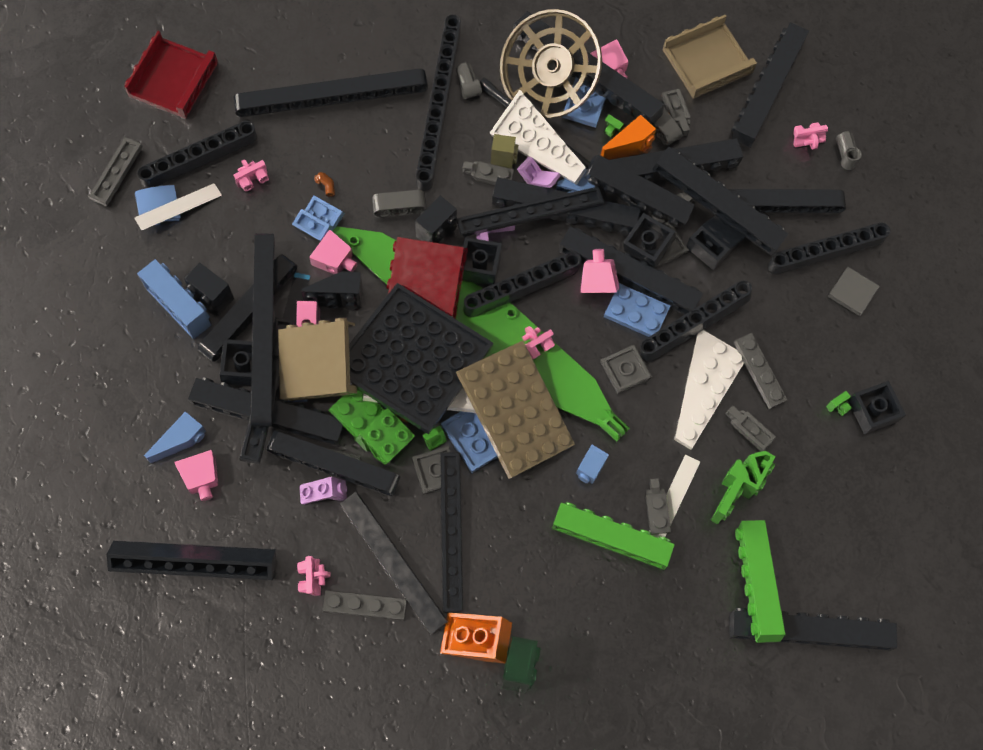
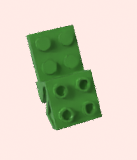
[329,389,415,465]
[711,451,776,524]

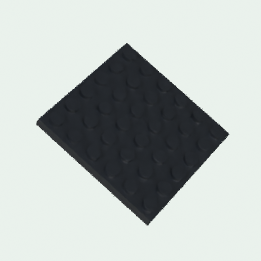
[349,283,494,435]

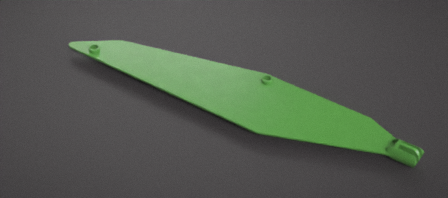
[332,226,630,442]

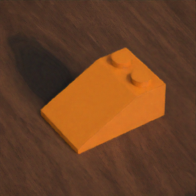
[600,115,656,160]
[440,613,512,664]

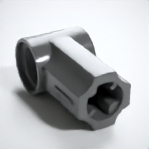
[456,63,482,99]
[836,131,862,170]

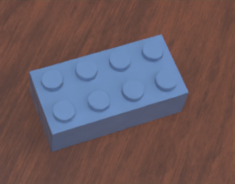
[137,259,211,340]

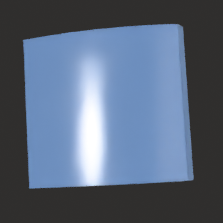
[135,185,180,225]
[292,195,345,241]

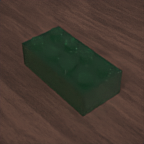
[501,636,541,693]

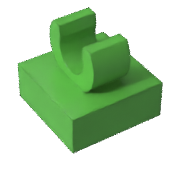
[605,114,625,137]
[826,391,852,416]
[423,425,447,451]

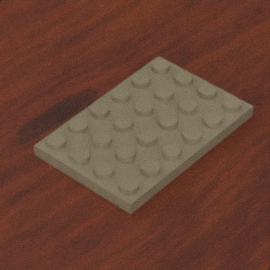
[456,341,575,479]

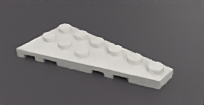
[490,90,587,185]
[674,330,744,450]

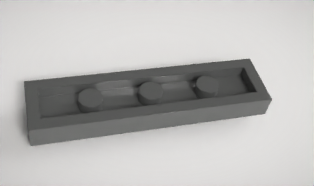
[89,137,143,206]
[733,333,787,409]
[323,591,407,621]

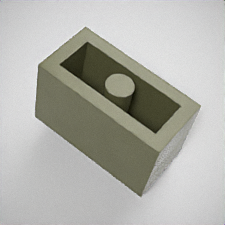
[491,134,519,169]

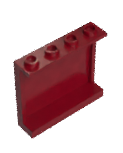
[124,31,218,119]
[387,237,467,319]

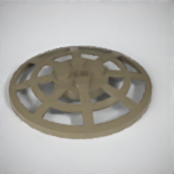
[500,9,602,118]

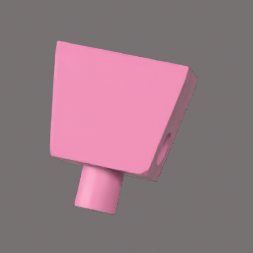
[590,39,628,78]
[309,230,357,274]
[581,249,619,293]
[297,301,320,327]
[175,450,218,501]

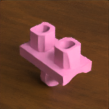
[793,122,828,150]
[233,160,269,192]
[522,326,555,359]
[297,556,331,596]

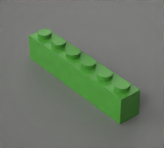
[552,502,675,570]
[735,520,785,643]

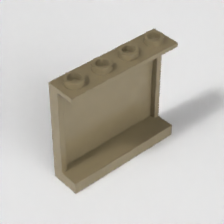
[663,15,757,99]
[278,318,357,401]

